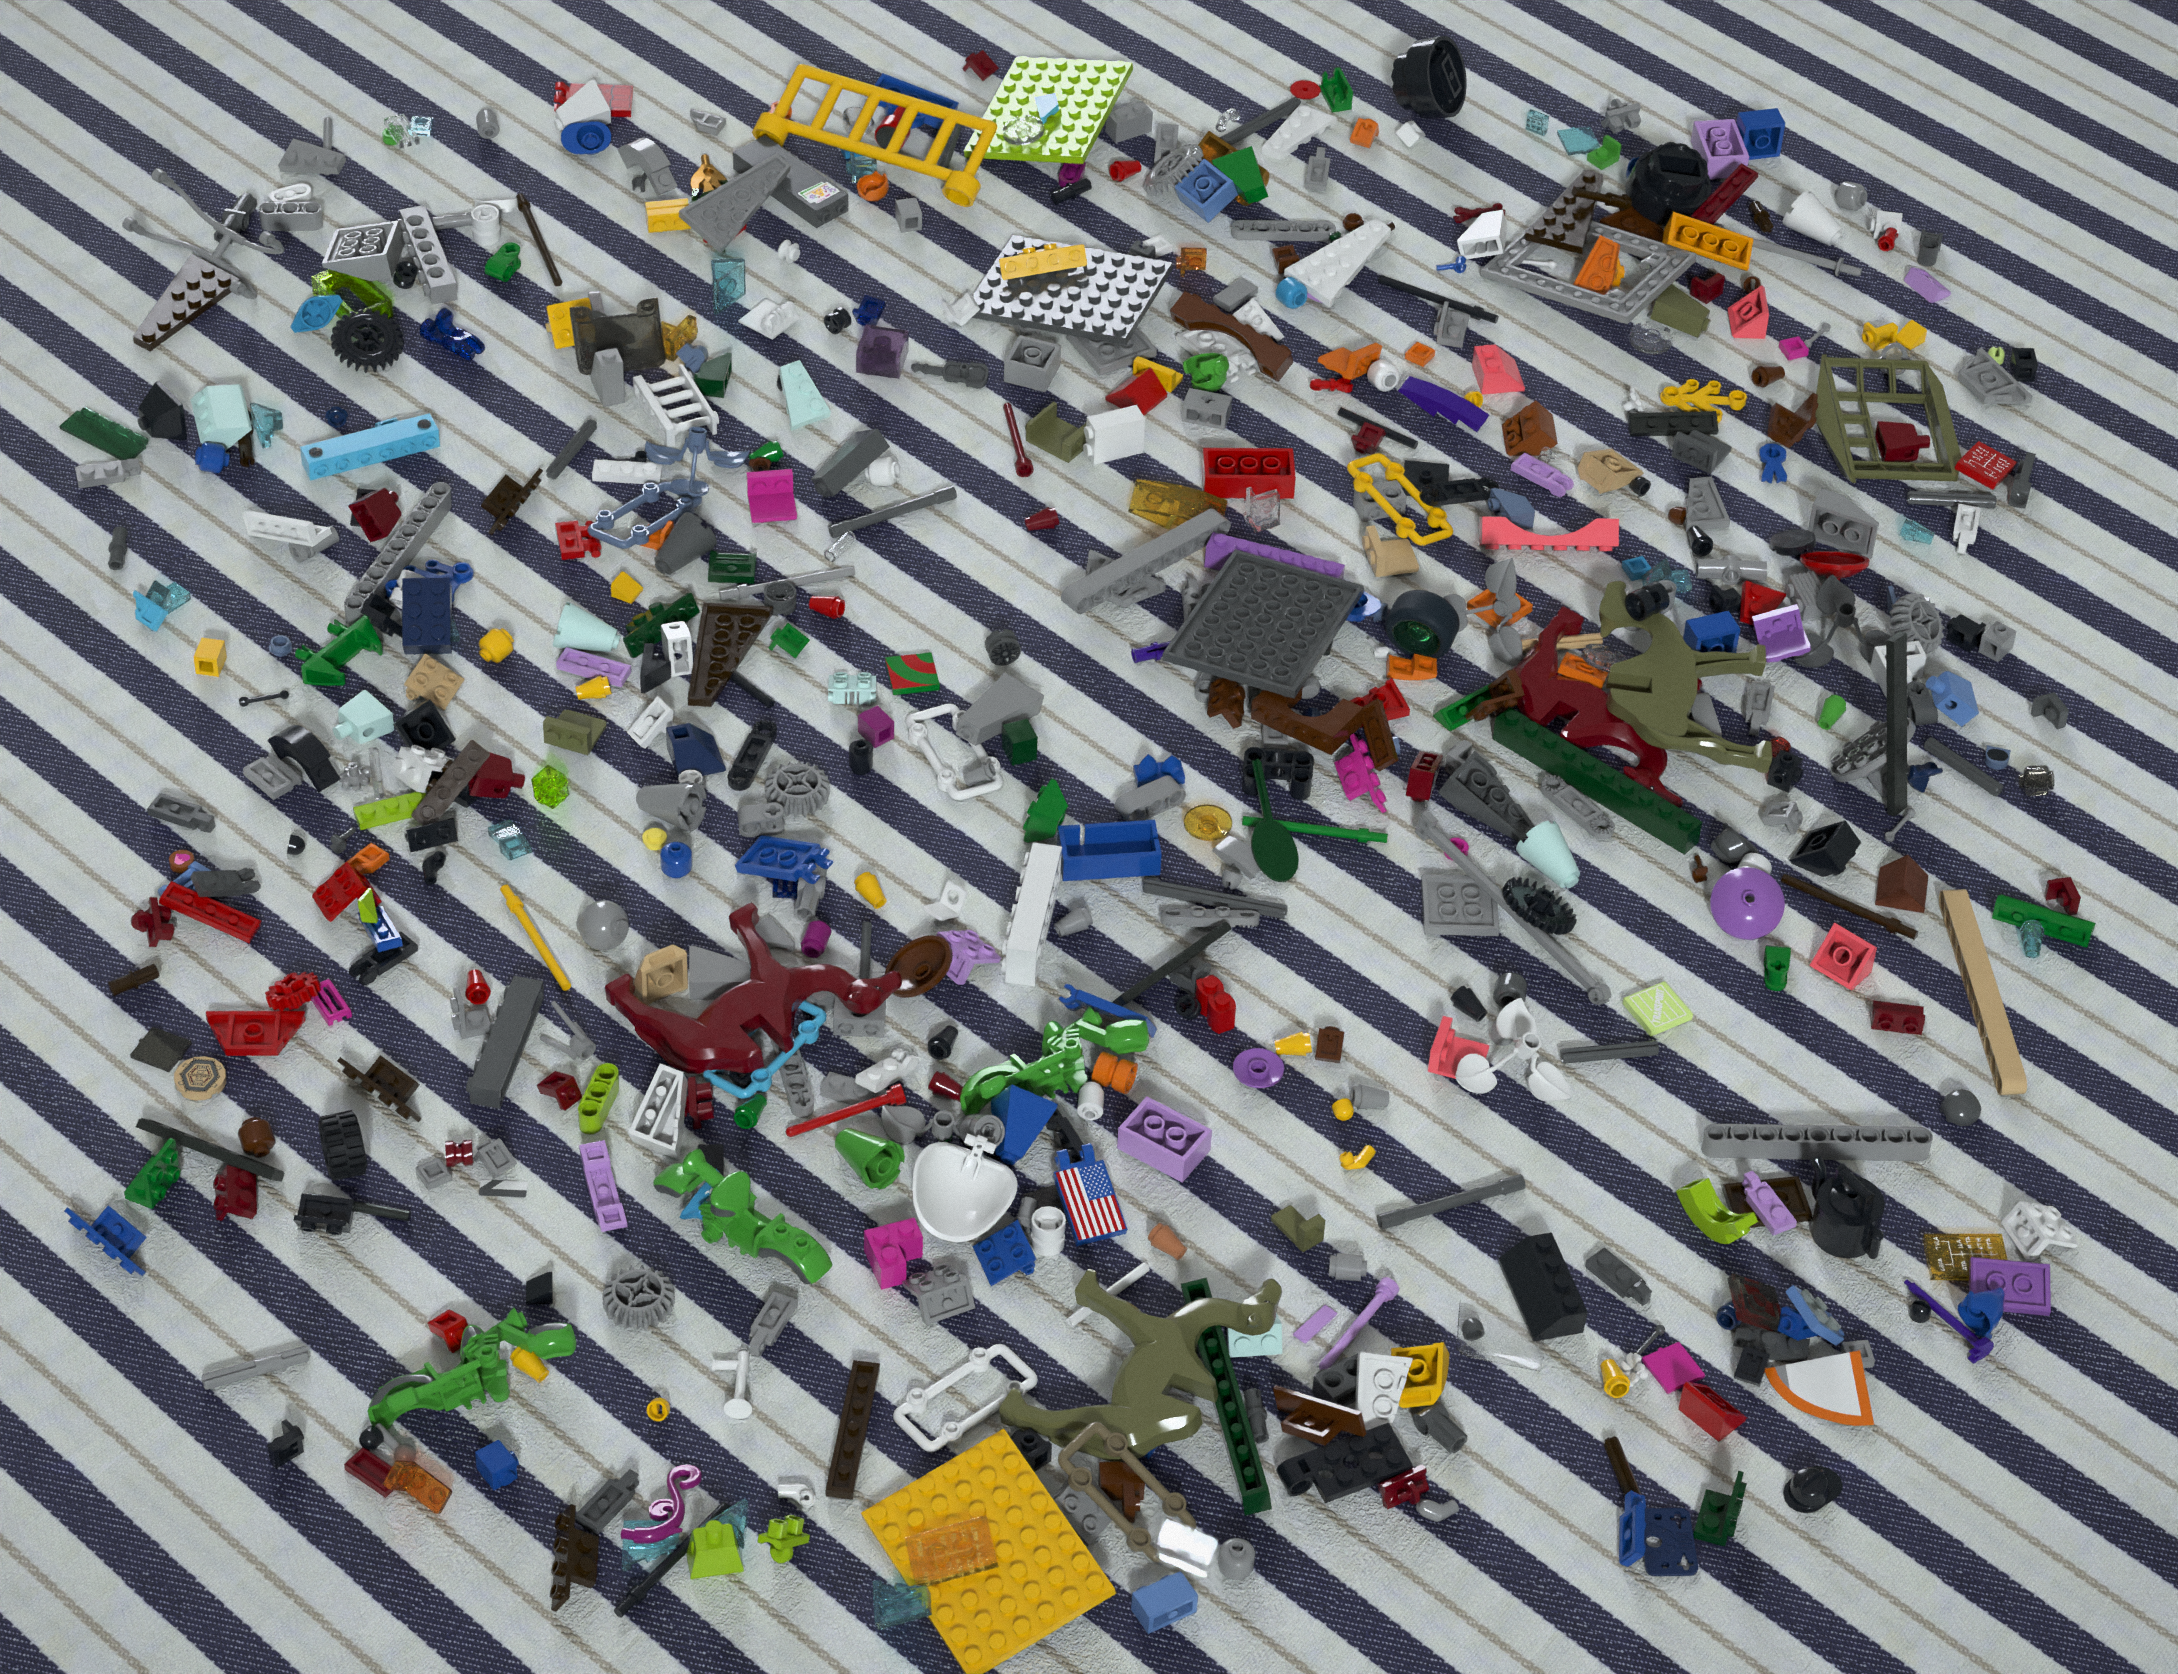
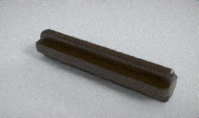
[1604,1436,1642,1496]

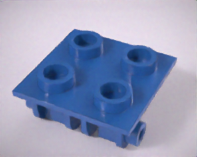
[972,1220,1037,1286]

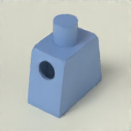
[1926,671,1979,727]

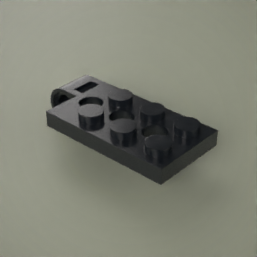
[1276,1422,1413,1503]

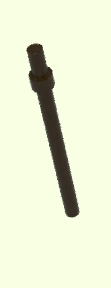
[1781,874,1918,940]

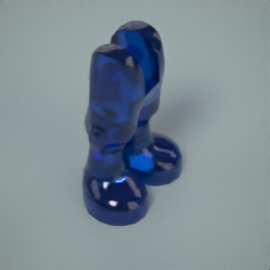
[419,308,485,361]

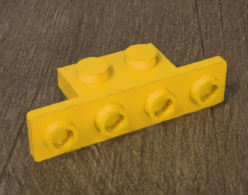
[999,243,1087,280]

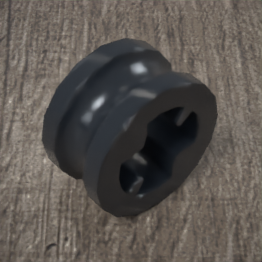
[1176,995,1202,1020]

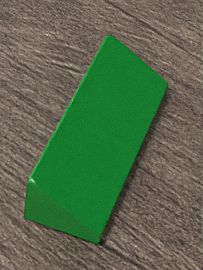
[1433,683,1492,731]

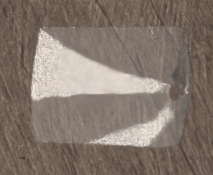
[1456,1302,1545,1371]

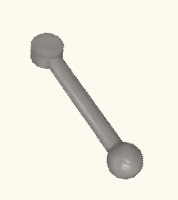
[1804,323,1831,348]
[1885,808,1916,842]

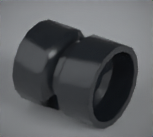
[1625,581,1670,621]

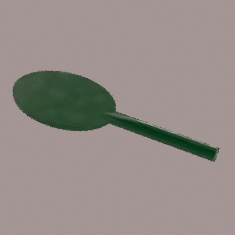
[1251,759,1299,882]

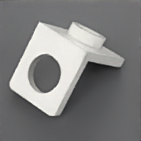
[923,881,968,921]

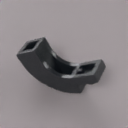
[268,725,341,793]

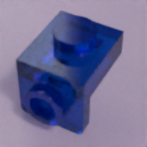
[852,295,886,327]

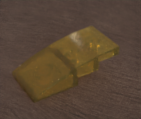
[1128,479,1227,530]

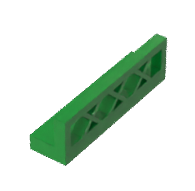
[1992,894,2096,948]

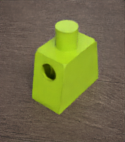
[686,1520,744,1579]

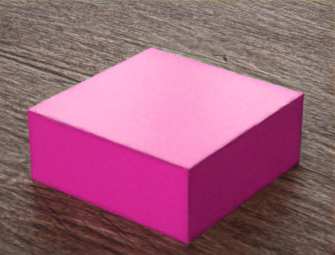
[1778,336,1809,361]

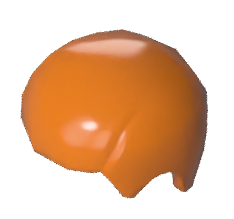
[856,171,889,202]

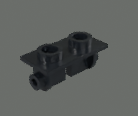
[404,818,458,852]

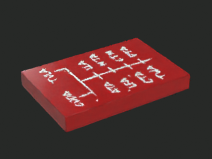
[1955,441,2017,490]

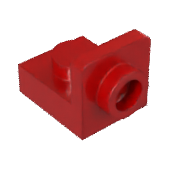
[427,1309,468,1353]

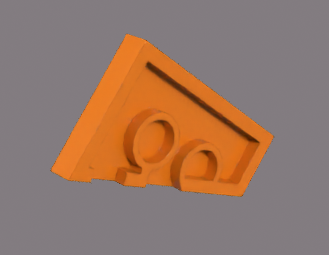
[1573,235,1621,295]

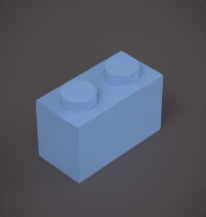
[1131,1571,1198,1634]

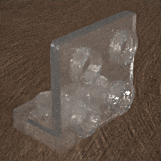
[1153,1517,1218,1580]

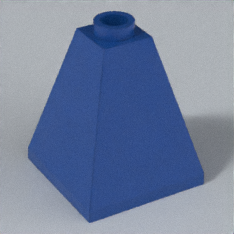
[991,1085,1058,1165]

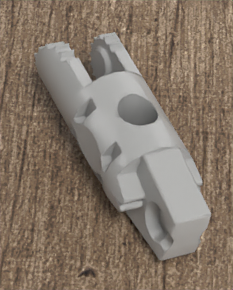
[1181,578,1203,622]

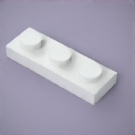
[592,459,663,485]

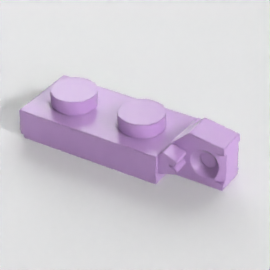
[1742,1171,1797,1236]

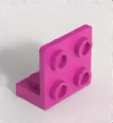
[746,469,797,523]

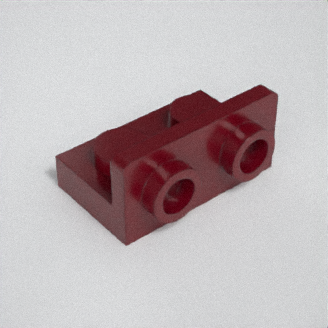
[1871,1000,1925,1035]

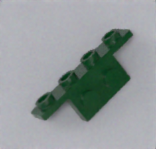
[623,593,700,658]

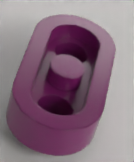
[1059,162,1086,188]

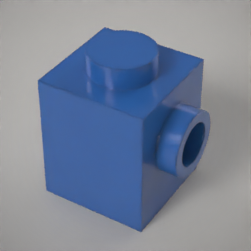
[475,1440,519,1491]

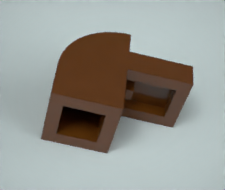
[1098,1462,1145,1523]

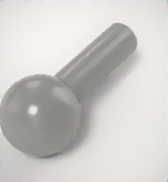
[375,1423,416,1465]

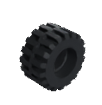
[318,1110,367,1181]

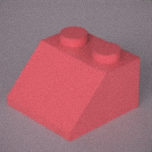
[1472,344,1525,395]

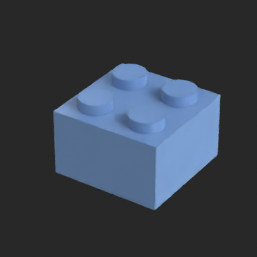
[1175,159,1238,223]

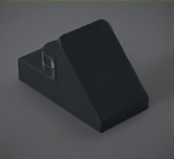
[640,643,671,693]

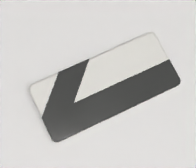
[479,1180,528,1198]

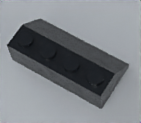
[1498,1232,1588,1342]

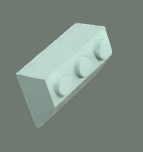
[190,384,252,451]

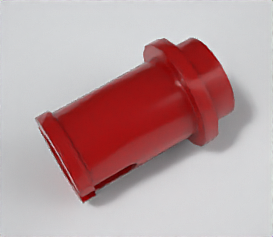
[1878,227,1899,251]

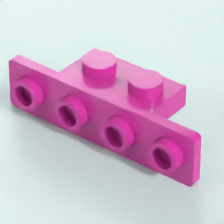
[1334,733,1387,813]

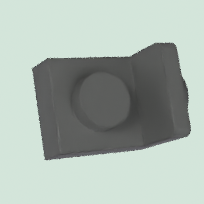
[2031,692,2069,729]

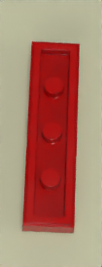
[159,881,261,944]

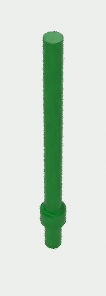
[1242,816,1388,843]

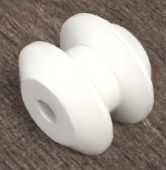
[778,240,800,264]

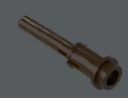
[1571,188,1632,211]

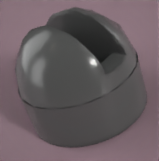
[1462,1317,1485,1341]

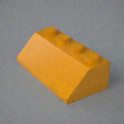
[1662,212,1753,271]

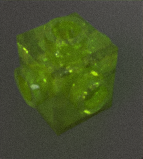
[531,765,570,809]

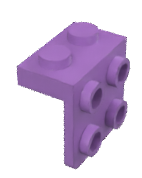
[1752,604,1811,662]

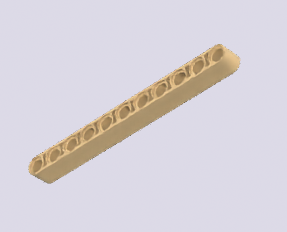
[1939,889,2027,1095]

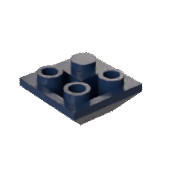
[666,723,726,777]

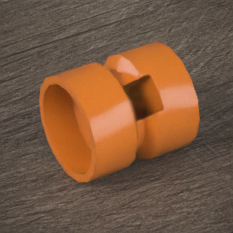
[1092,1052,1138,1094]

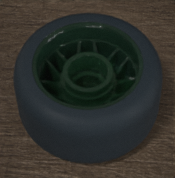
[1385,590,1460,659]

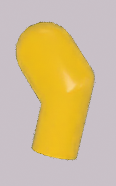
[1339,1145,1376,1170]

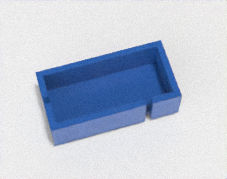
[1057,820,1162,881]

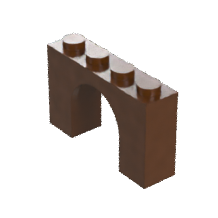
[1251,686,1363,755]

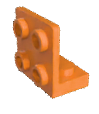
[1318,342,1382,380]

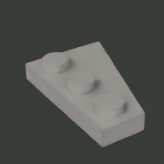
[278,139,346,174]

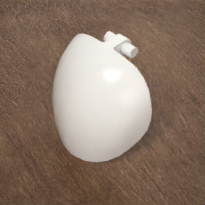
[913,1133,1017,1242]

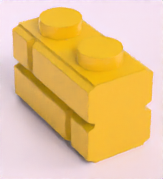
[645,198,691,233]

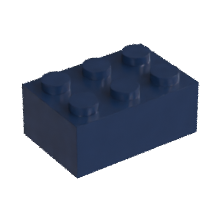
[402,577,452,655]

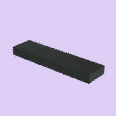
[1628,411,1719,437]

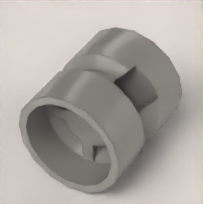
[960,1114,1005,1147]

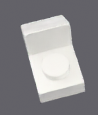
[627,696,674,749]

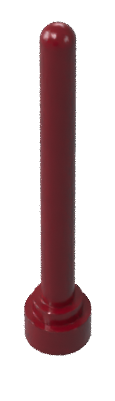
[1003,403,1034,477]

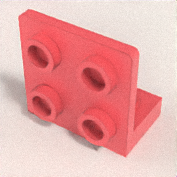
[1428,1016,1489,1079]

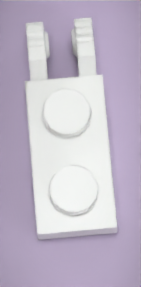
[855,1048,919,1093]

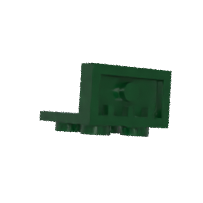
[1693,1470,1747,1547]

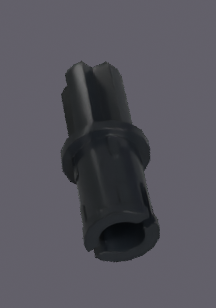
[1051,178,1092,205]

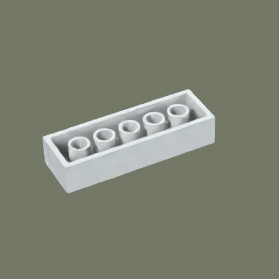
[1001,842,1062,987]

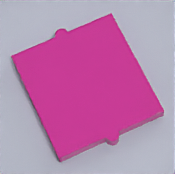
[1642,1342,1705,1394]

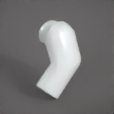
[778,1484,816,1508]

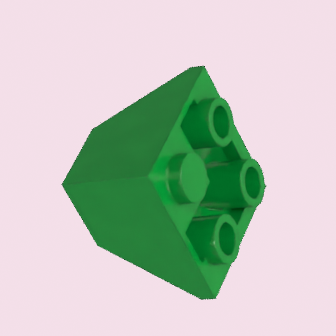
[1023,778,1068,843]

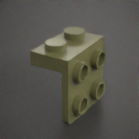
[543,710,607,756]

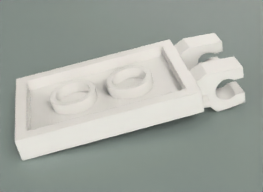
[1176,330,1256,383]

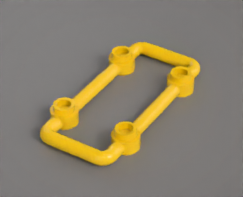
[1347,453,1454,546]

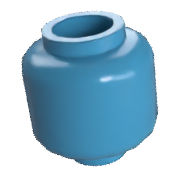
[1275,277,1308,309]

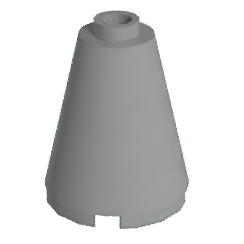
[636,783,706,831]

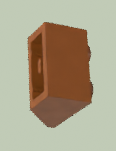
[1502,401,1558,456]

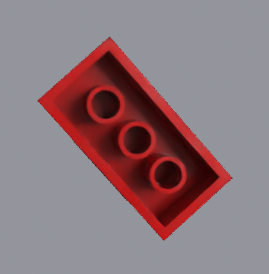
[1202,448,1296,499]

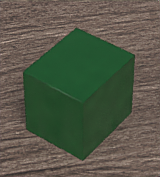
[1002,719,1038,766]

